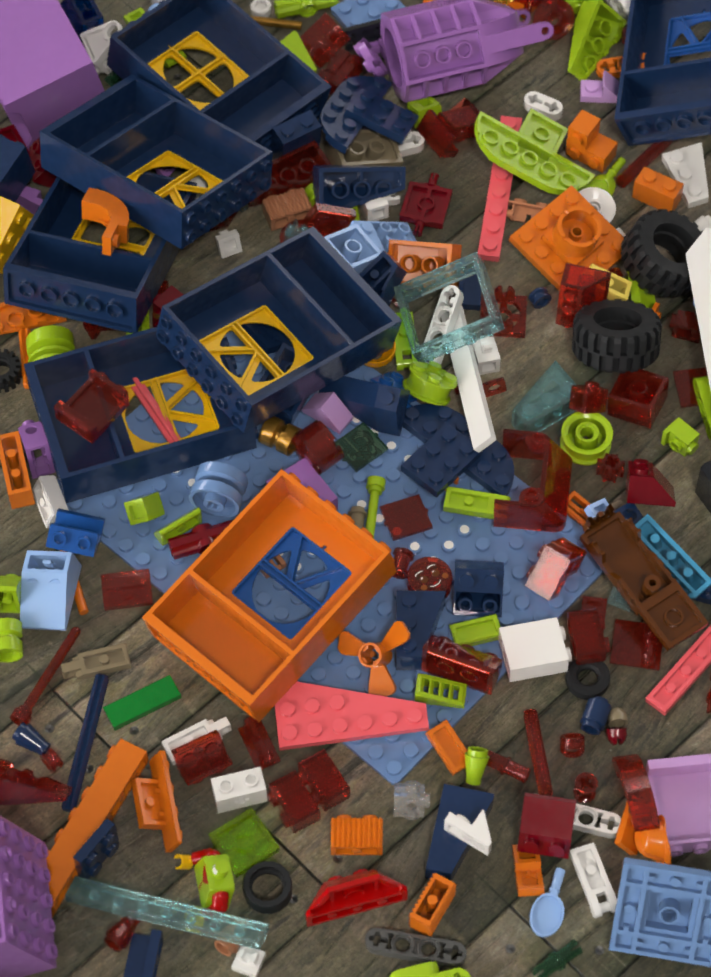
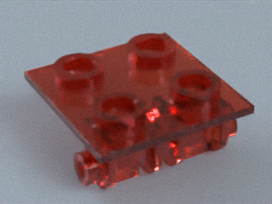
[300,12,350,69]
[610,619,662,671]

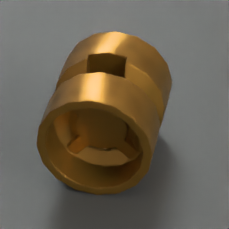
[258,416,302,456]

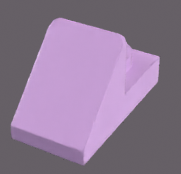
[580,70,620,103]

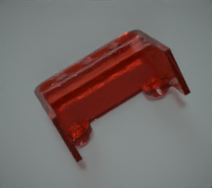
[493,429,572,532]

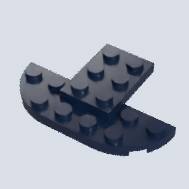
[319,76,419,154]
[400,404,514,498]

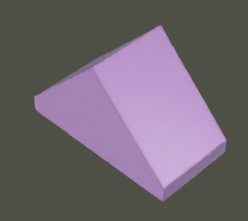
[302,392,353,434]

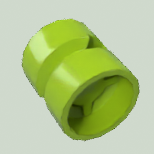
[0,617,23,663]

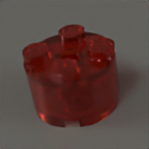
[291,420,344,475]

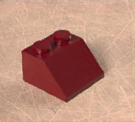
[626,459,676,507]
[517,792,576,859]

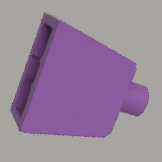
[18,420,55,479]

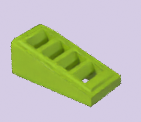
[415,673,467,709]

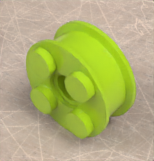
[402,361,458,406]
[560,411,613,466]

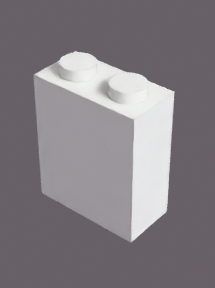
[498,617,572,682]

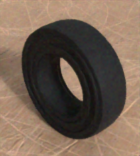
[565,656,611,700]

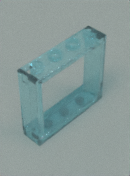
[393,252,505,362]

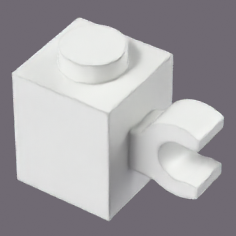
[360,193,400,221]
[472,332,501,375]

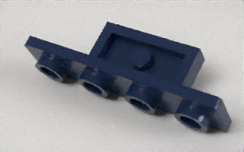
[241,323,294,354]

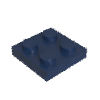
[73,818,119,882]

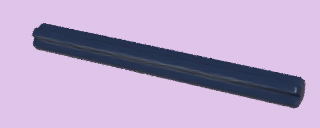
[62,673,109,812]

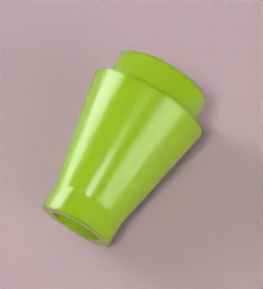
[465,746,490,785]

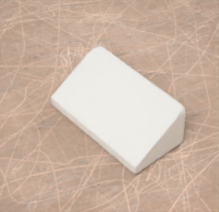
[32,475,68,528]

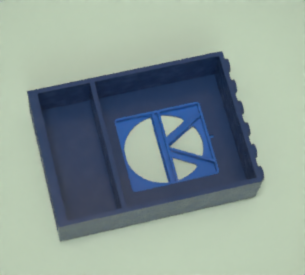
[614,0,711,146]

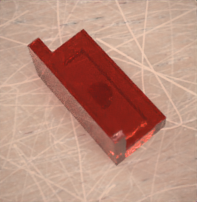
[416,110,459,158]

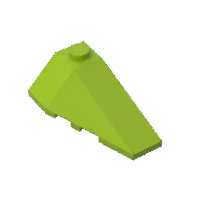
[567,0,627,81]

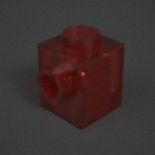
[569,381,608,414]

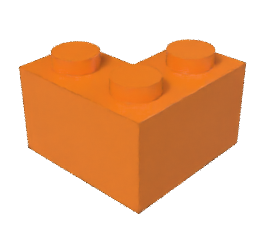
[565,110,618,173]

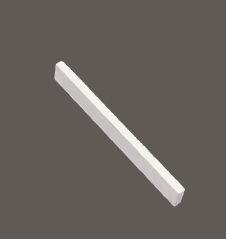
[441,306,496,453]

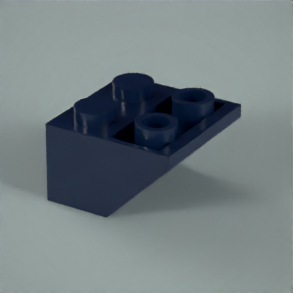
[453,560,504,617]

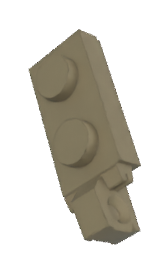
[61,643,132,680]

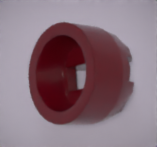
[606,727,627,745]

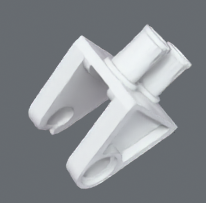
[80,20,123,80]

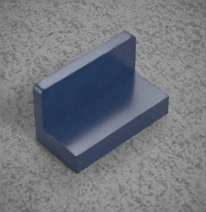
[459,257,483,311]
[123,929,164,977]

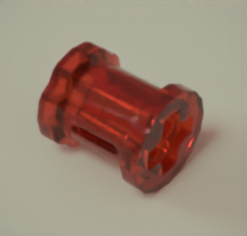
[392,547,415,579]
[573,772,598,803]

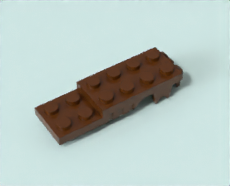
[579,504,709,651]

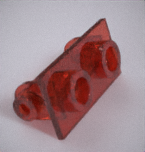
[238,717,281,770]

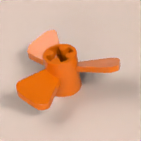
[338,621,410,696]

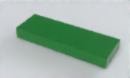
[103,675,181,731]

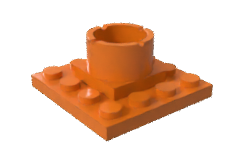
[508,185,624,303]

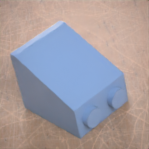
[324,224,381,274]

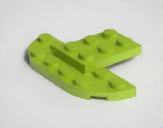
[474,108,595,195]

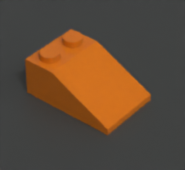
[388,239,462,289]

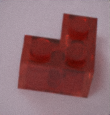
[525,537,587,601]

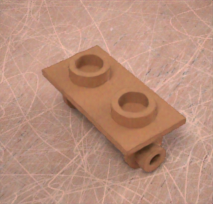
[506,198,548,223]

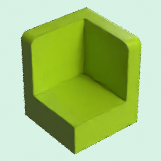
[124,492,165,525]

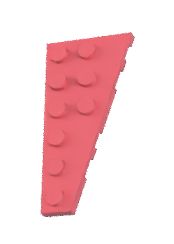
[275,682,429,751]

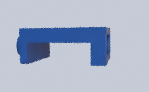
[46,508,105,557]

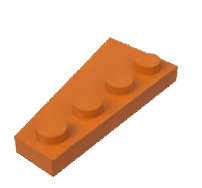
[0,302,67,335]

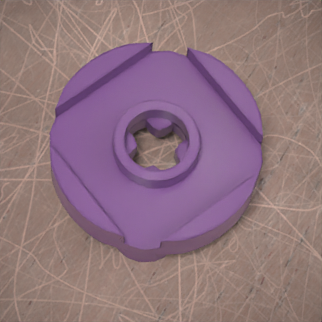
[353,38,388,77]

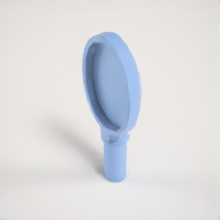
[529,868,566,937]

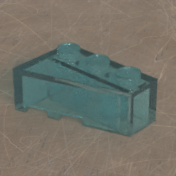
[511,360,583,440]

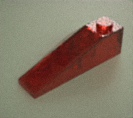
[0,759,73,805]

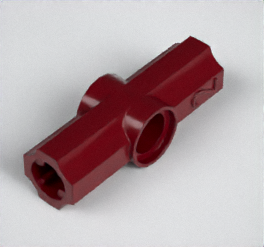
[168,519,234,560]

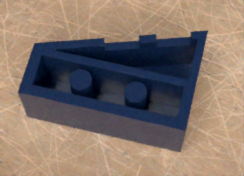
[359,250,407,306]
[396,591,446,670]

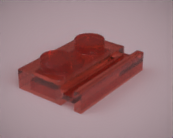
[101,569,153,611]

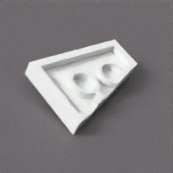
[661,142,709,208]

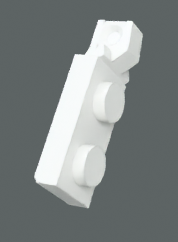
[161,717,232,766]

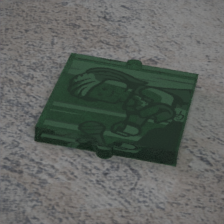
[332,422,388,472]

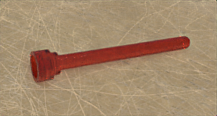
[10,627,81,726]

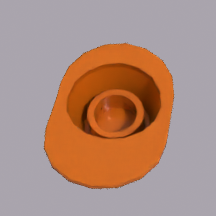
[635,815,672,865]

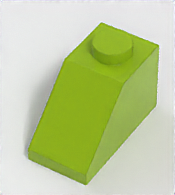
[0,574,22,613]

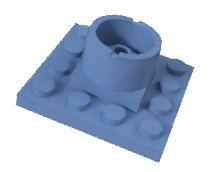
[609,857,711,967]

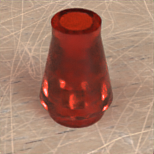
[104,912,140,952]

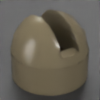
[608,707,628,728]

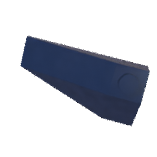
[313,165,406,213]
[319,376,410,436]

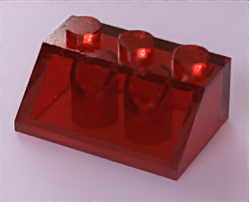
[555,263,612,328]
[421,635,503,695]

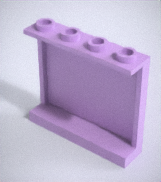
[645,754,711,857]

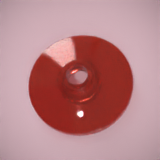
[533,0,575,40]

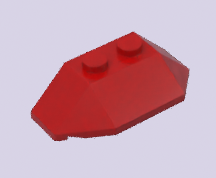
[305,869,408,927]

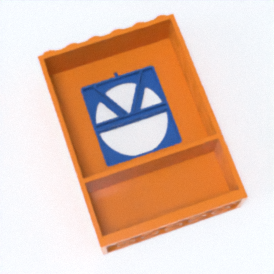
[142,469,397,723]

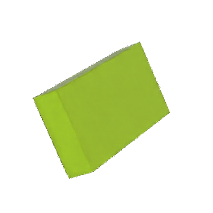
[449,614,500,650]

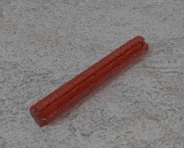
[615,140,675,188]
[524,709,553,796]

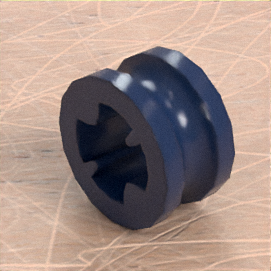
[529,287,552,309]

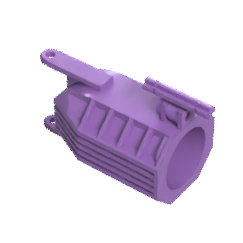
[358,0,554,103]

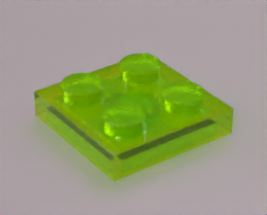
[208,807,280,878]

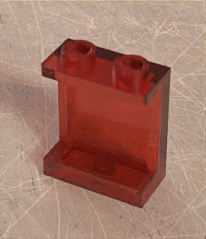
[54,368,129,444]

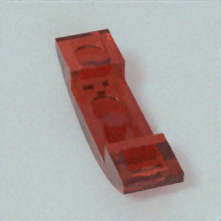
[612,754,660,832]

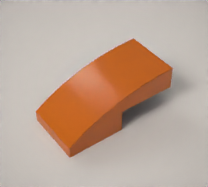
[512,845,544,897]

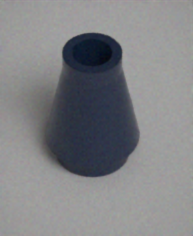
[12,722,51,756]

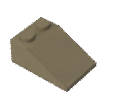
[324,129,404,166]

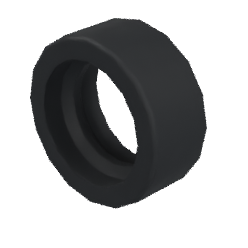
[243,861,292,914]

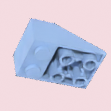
[348,220,416,253]
[20,550,82,631]

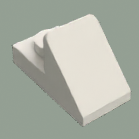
[444,810,492,856]

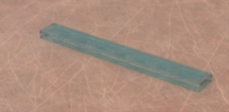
[65,876,269,950]

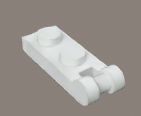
[569,842,617,919]

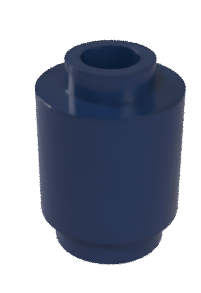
[580,696,612,735]

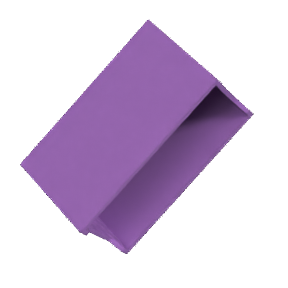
[0,0,104,152]

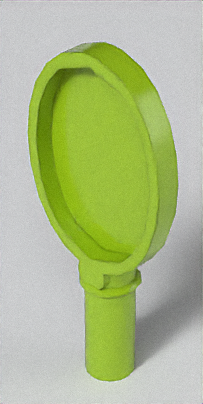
[585,157,626,196]

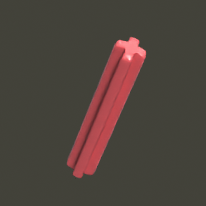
[131,377,181,443]

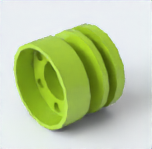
[26,325,75,363]

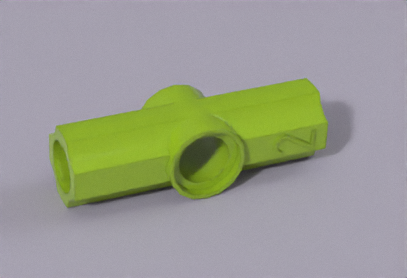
[273,0,338,19]

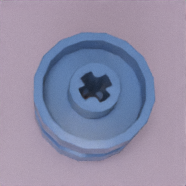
[189,461,248,518]

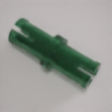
[531,939,583,977]

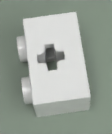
[211,767,267,813]

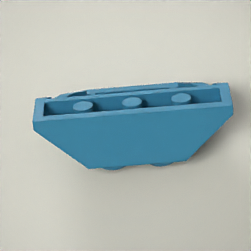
[635,514,711,599]

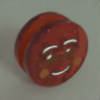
[407,557,452,599]

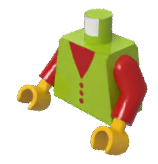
[174,848,235,931]

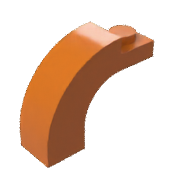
[82,187,129,256]

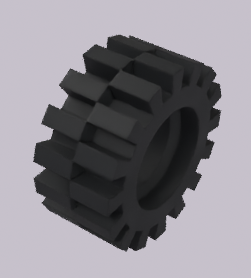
[0,349,22,393]

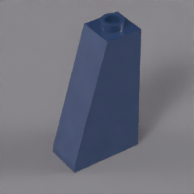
[425,784,494,881]

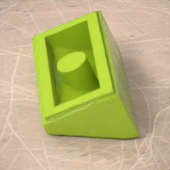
[154,507,202,546]

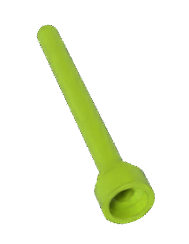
[366,476,386,539]

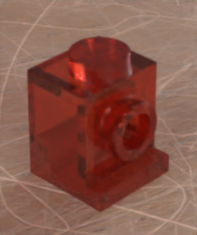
[670,310,700,343]

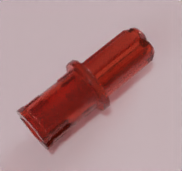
[487,749,531,783]

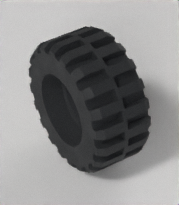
[621,209,703,298]
[572,299,662,373]

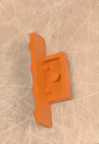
[131,750,183,853]

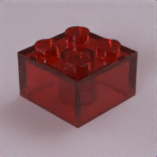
[607,369,669,429]

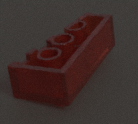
[248,140,332,207]

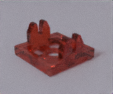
[480,285,527,338]

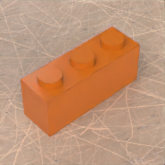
[0,431,35,509]

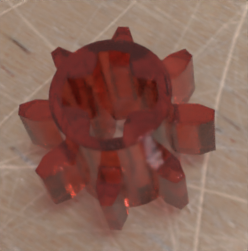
[596,453,625,483]

